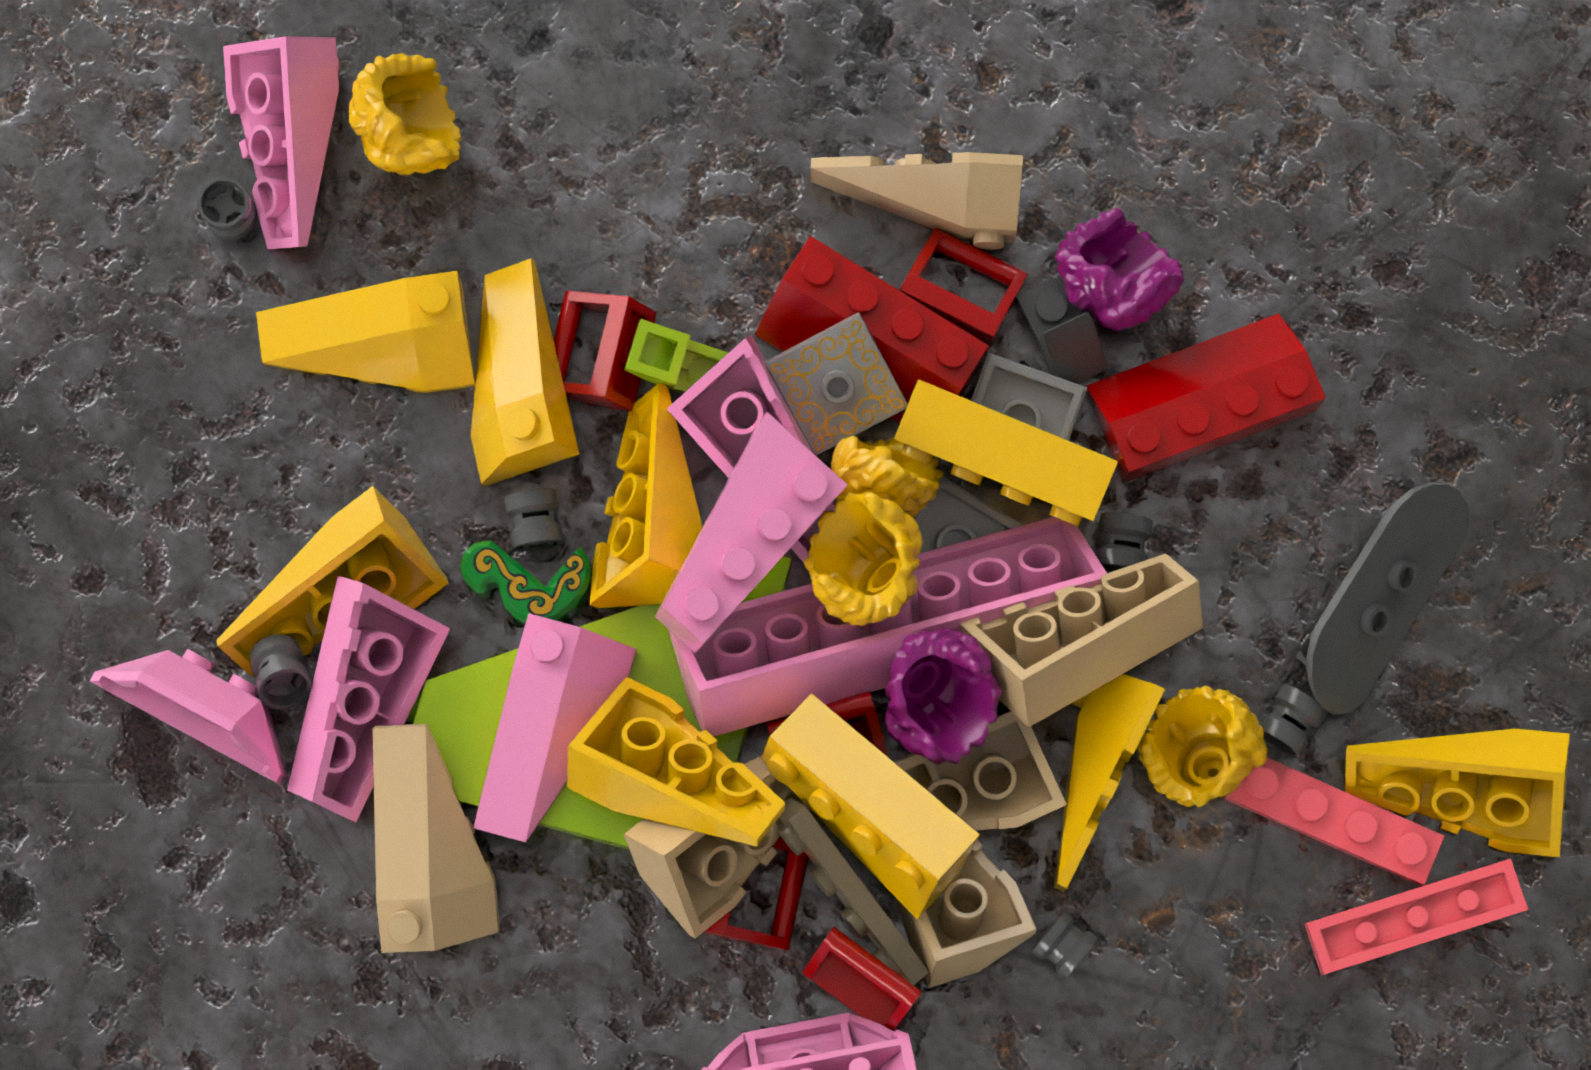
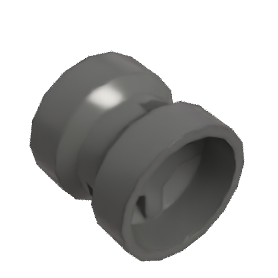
[197,177,257,240]
[504,488,564,552]
[1095,512,1153,572]
[249,634,312,709]
[1259,684,1328,758]

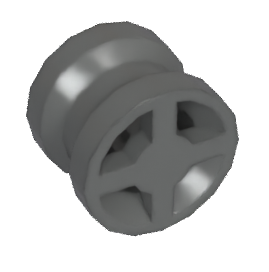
[1031,911,1098,979]

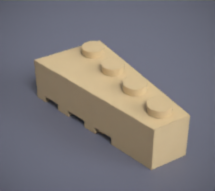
[960,554,1203,727]

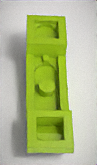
[624,319,728,395]

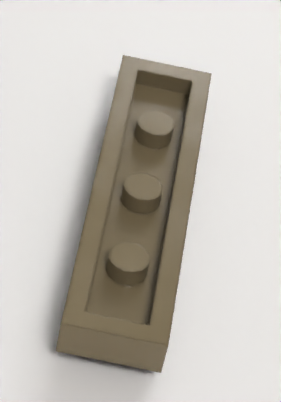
[778,797,930,985]

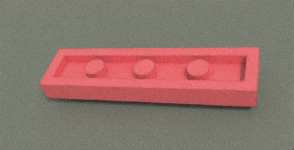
[1224,758,1445,886]
[1304,858,1529,975]

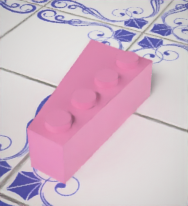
[667,335,836,562]
[655,412,847,653]

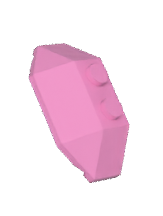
[90,649,289,787]
[701,1012,917,1070]

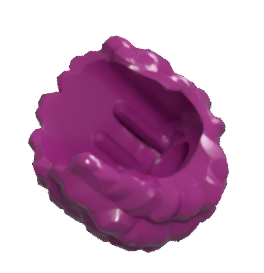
[1055,208,1185,331]
[885,628,1002,765]

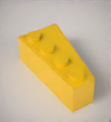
[894,379,1118,526]
[761,693,980,920]

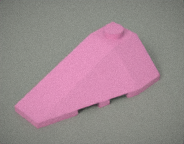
[223,36,339,249]
[473,613,637,843]

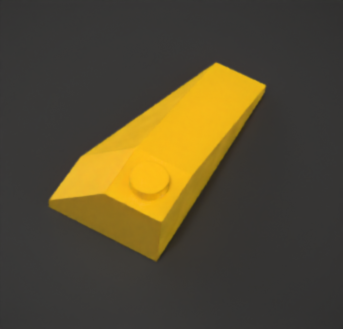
[470,258,579,486]
[256,271,475,393]
[1054,674,1165,892]

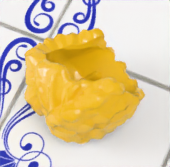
[349,53,462,175]
[831,436,944,517]
[804,491,923,626]
[1137,685,1268,808]

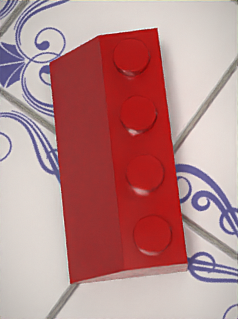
[755,236,989,425]
[1085,313,1326,483]

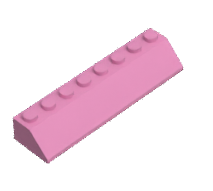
[669,517,1107,737]

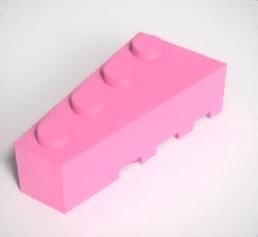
[287,576,450,822]

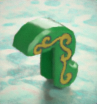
[460,541,592,626]

